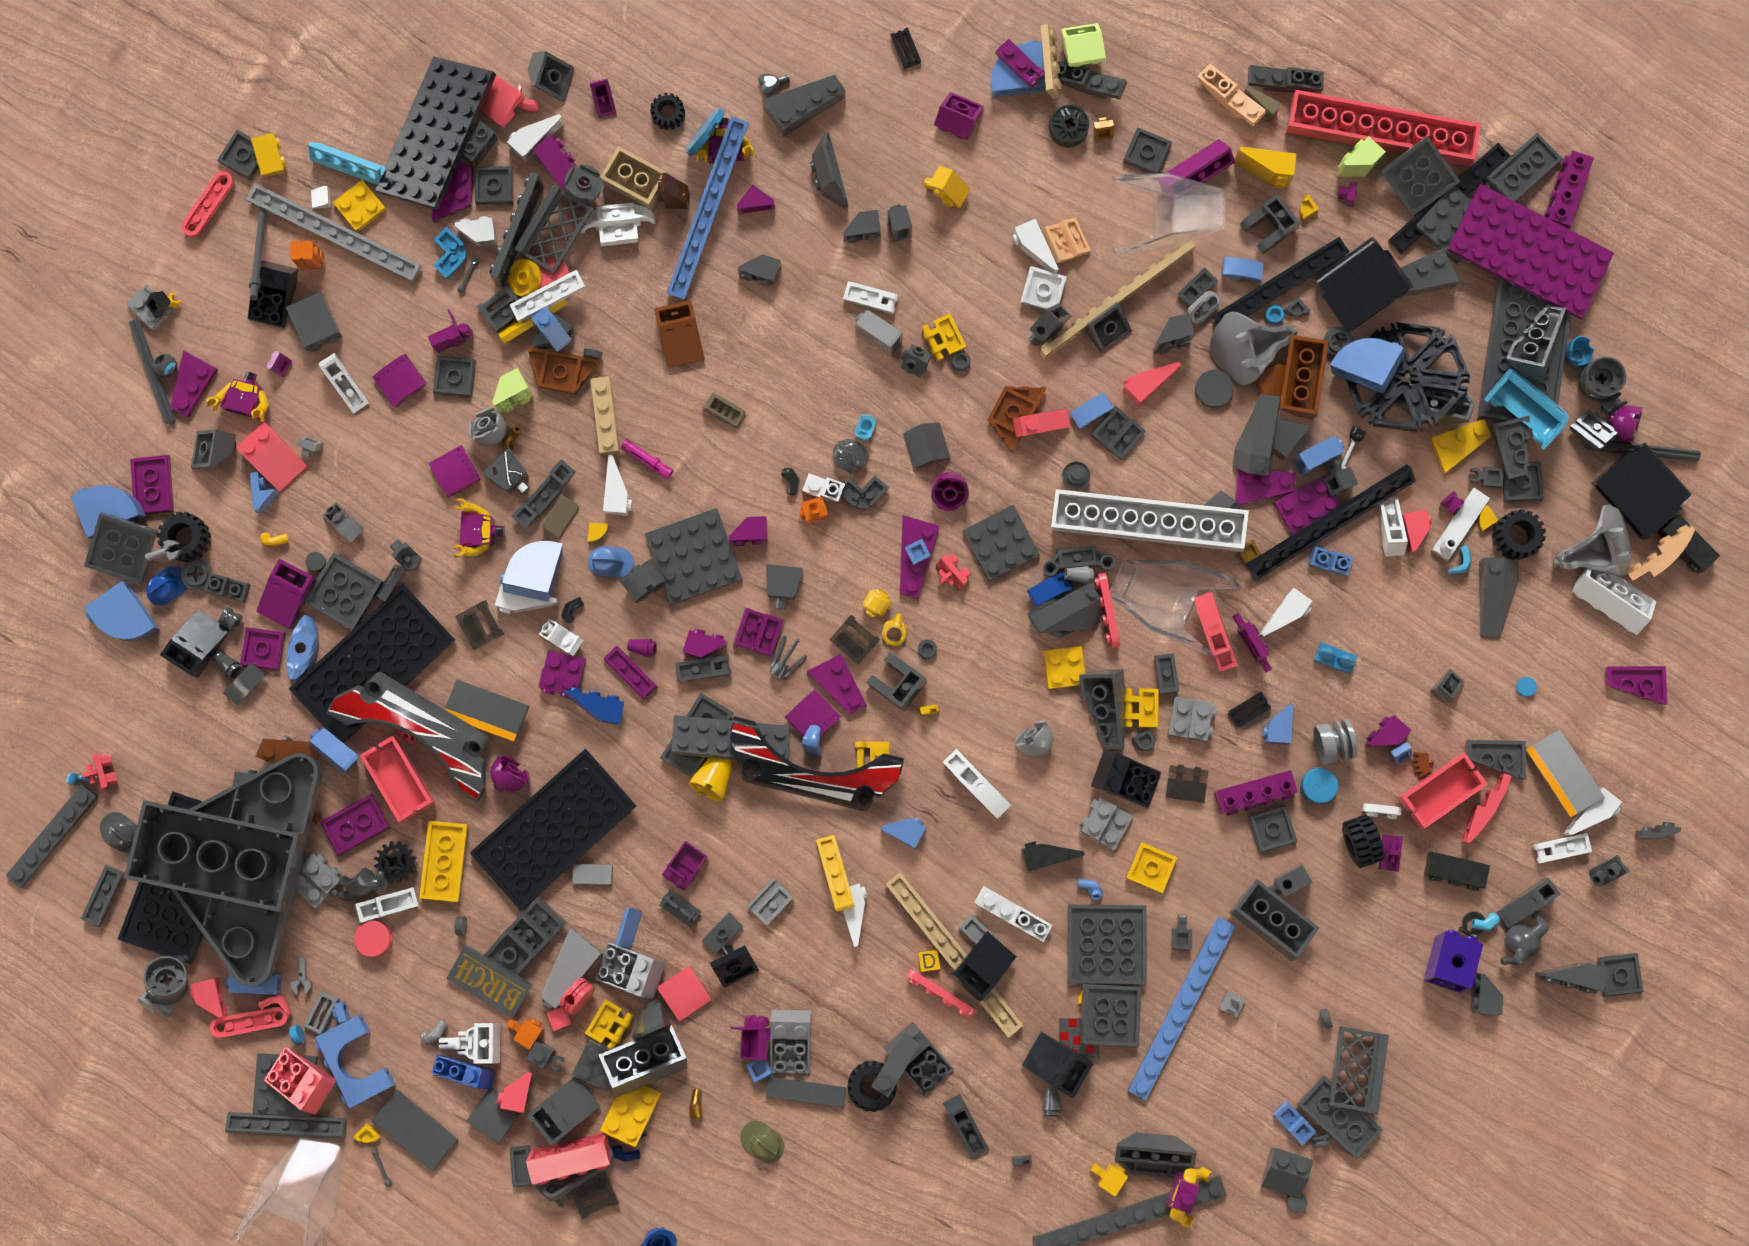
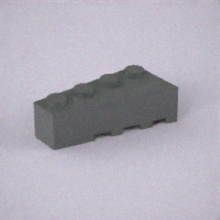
[762,75,845,137]
[1400,248,1460,298]

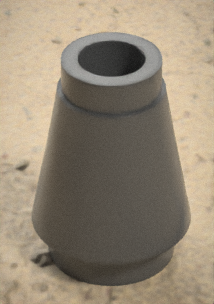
[213,651,241,678]
[1042,1087,1062,1116]

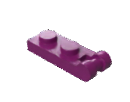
[995,39,1045,88]

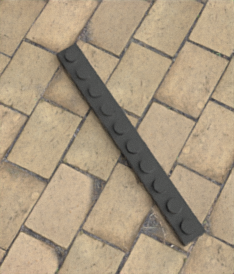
[1033,1176,1227,1246]

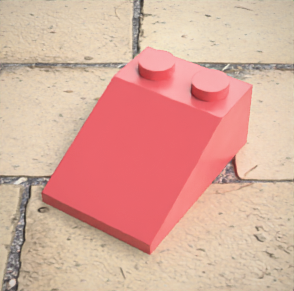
[236,422,308,492]

